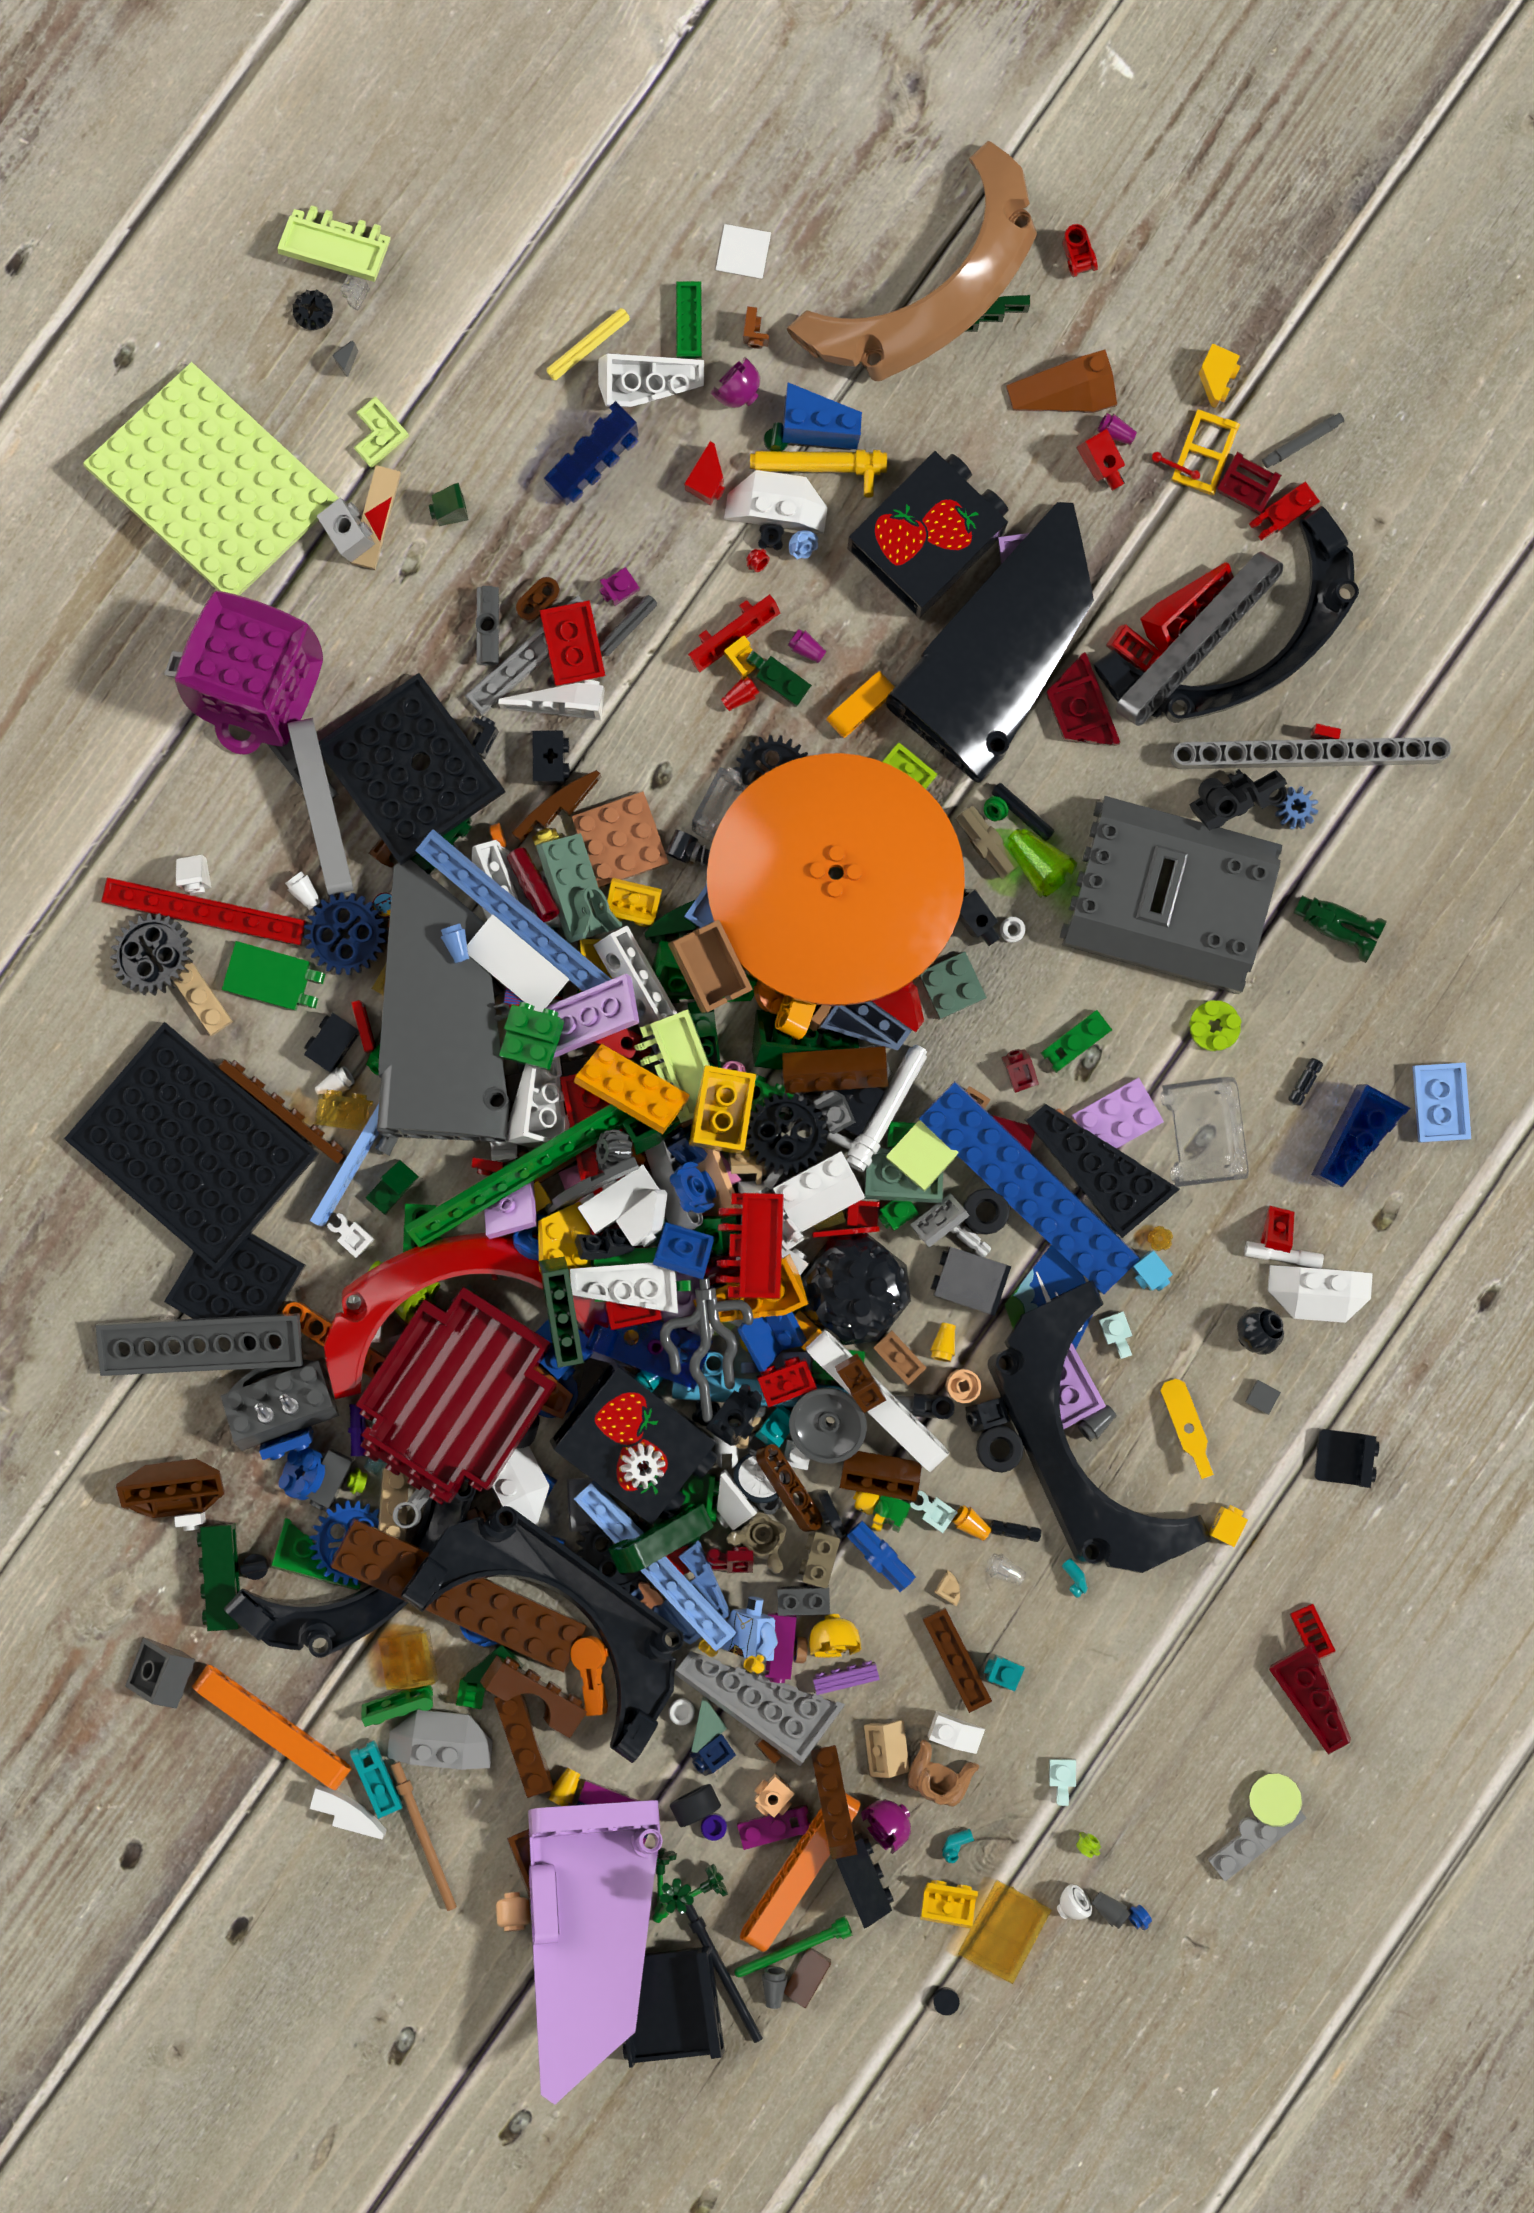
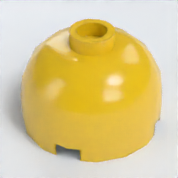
[809,1614,862,1658]

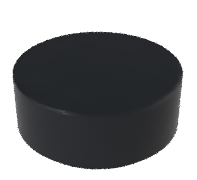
[933,1987,960,2016]

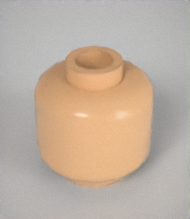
[496,1892,531,1932]

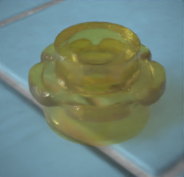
[1148,1226,1173,1251]

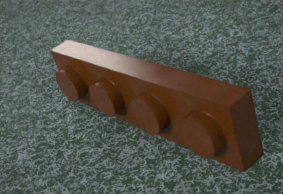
[922,1607,992,1713]

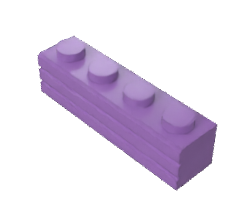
[813,1660,880,1695]

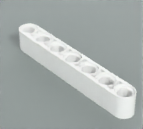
[806,1330,949,1472]

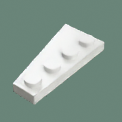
[570,1263,678,1313]

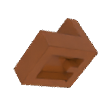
[743,306,769,349]

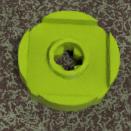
[1189,1000,1241,1052]

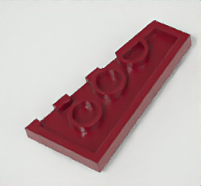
[1269,1642,1351,1755]

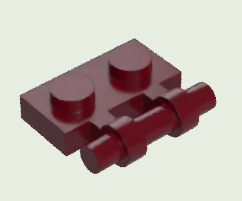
[706,1547,754,1573]

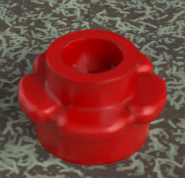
[746,549,770,572]

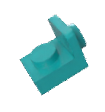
[755,1405,791,1448]
[984,1654,1025,1692]

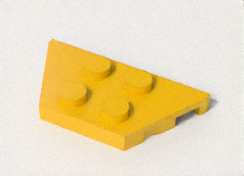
[538,1201,591,1298]

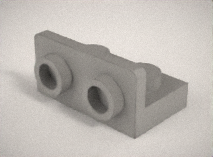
[911,1193,969,1247]

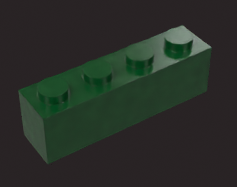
[197,1523,242,1632]

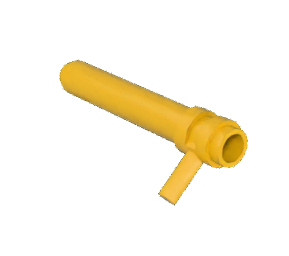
[750,449,887,498]

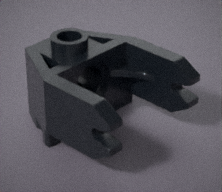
[706,1384,762,1446]

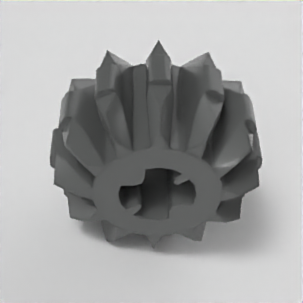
[595,1130,633,1172]

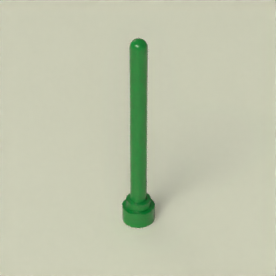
[734,1916,853,1978]

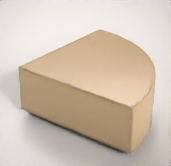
[934,1570,960,1606]

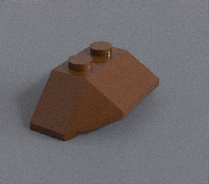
[116,1459,225,1518]

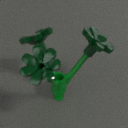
[652,1848,728,1923]

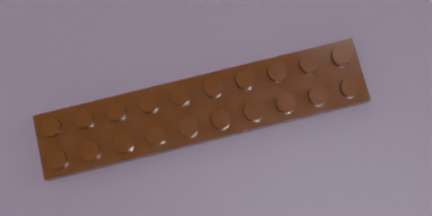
[330,1518,586,1672]

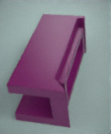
[765,1612,797,1683]

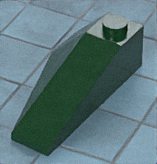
[752,1010,859,1070]

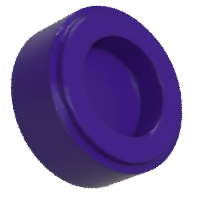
[701,1813,727,1841]

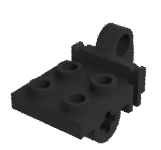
[1189,769,1287,831]

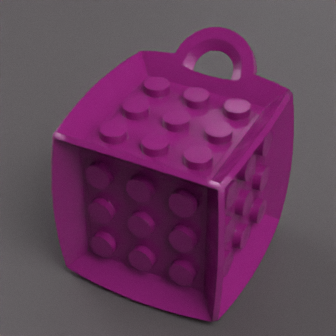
[175,590,323,755]

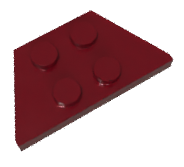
[1046,652,1121,746]

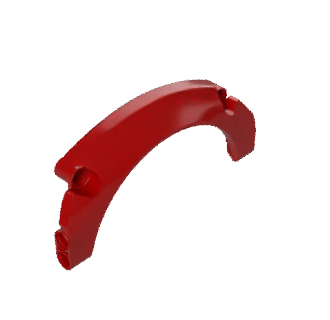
[324,1233,614,1399]

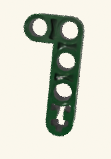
[608,1502,714,1573]

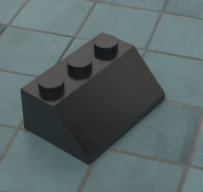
[835,1833,894,1929]

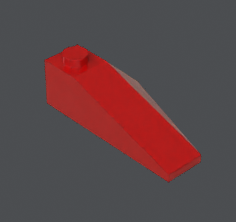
[1140,562,1234,653]

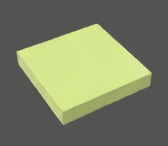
[886,1120,959,1192]

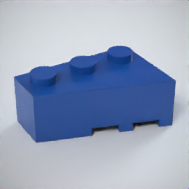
[782,382,862,450]

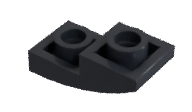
[575,1228,635,1260]

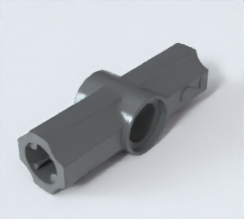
[475,586,500,666]

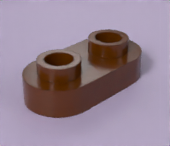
[516,577,560,622]

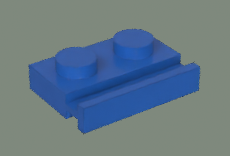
[259,1426,314,1460]

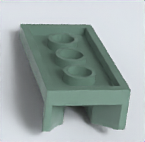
[536,833,622,943]

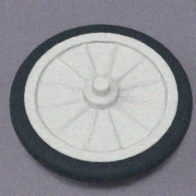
[734,1453,786,1503]

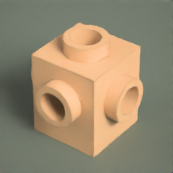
[754,1773,795,1818]

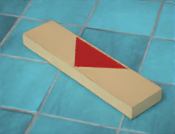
[350,465,401,570]

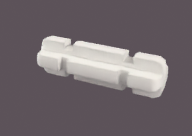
[951,1222,991,1257]

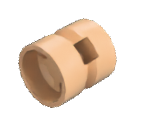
[946,1369,981,1403]

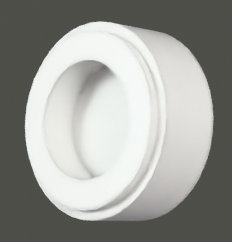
[669,1698,695,1725]

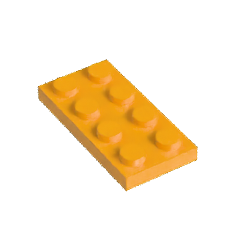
[574,1044,690,1134]

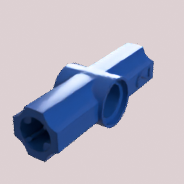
[846,1521,916,1592]

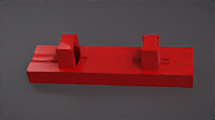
[688,594,780,673]

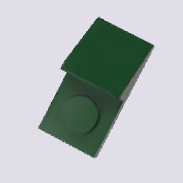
[366,1160,419,1215]

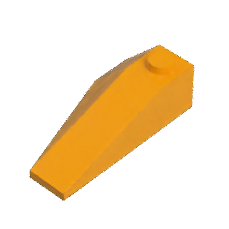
[693,1254,808,1323]

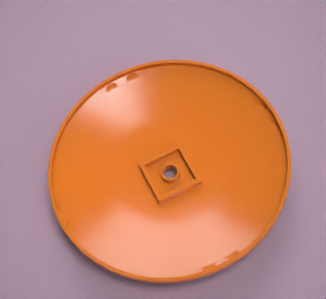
[707,753,965,1006]

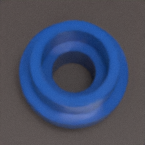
[1128,1905,1152,1931]

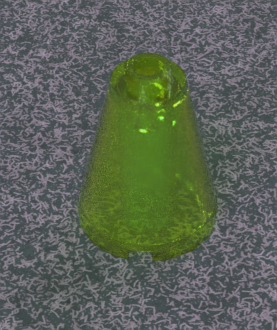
[1008,828,1077,898]

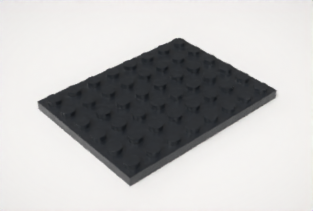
[64,1022,319,1271]

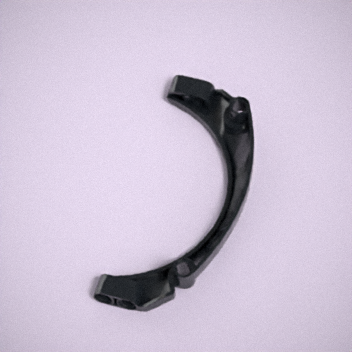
[1093,506,1359,723]
[224,1477,476,1658]

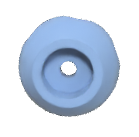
[789,530,818,559]

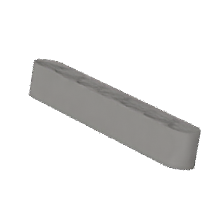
[287,718,354,896]

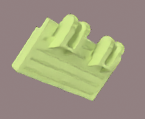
[277,205,391,282]
[634,1009,710,1123]

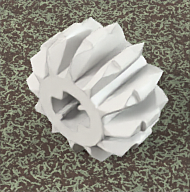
[620,1443,665,1489]

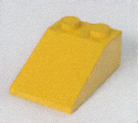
[689,1065,756,1154]

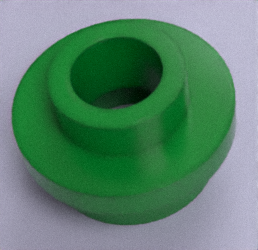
[984,796,1009,821]

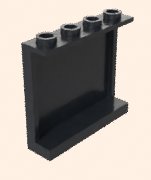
[623,1946,725,2068]

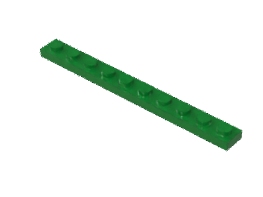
[405,1104,632,1248]

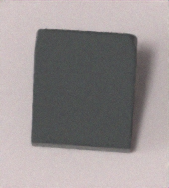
[333,341,358,377]

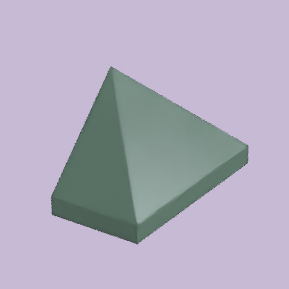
[691,1697,727,1753]

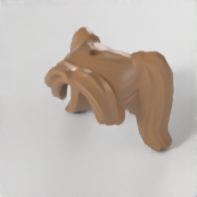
[908,1740,979,1807]

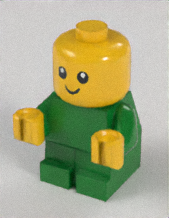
[853,1491,911,1533]

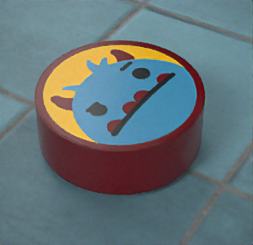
[373,892,392,919]

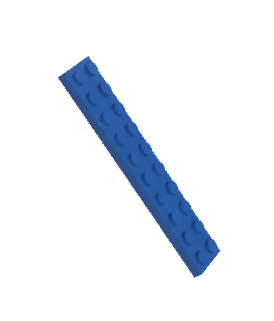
[919,1081,1140,1294]

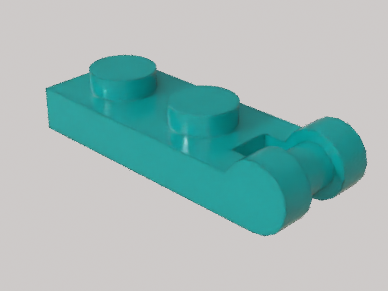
[350,1740,403,1819]

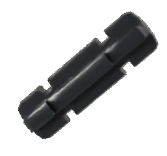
[1288,1058,1323,1106]
[991,1520,1041,1542]

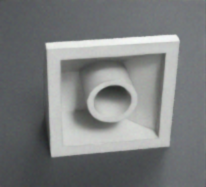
[716,1469,757,1530]

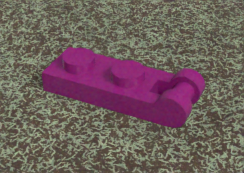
[737,1805,811,1850]

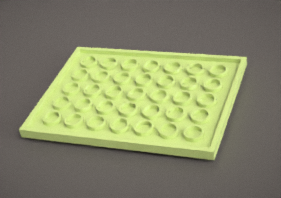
[83,362,339,596]

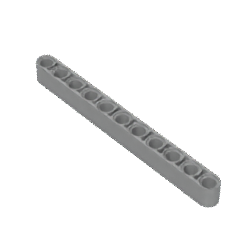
[1170,737,1451,769]

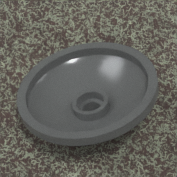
[789,1388,867,1464]

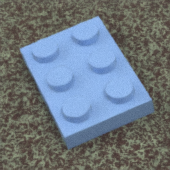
[1412,1063,1471,1143]

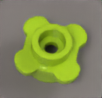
[347,1468,367,1495]
[1076,1832,1101,1858]

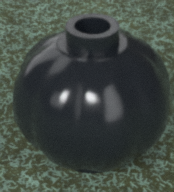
[1237,1307,1284,1355]

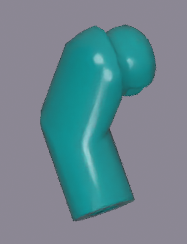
[942,1828,974,1863]

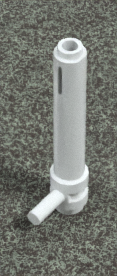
[827,1045,927,1172]

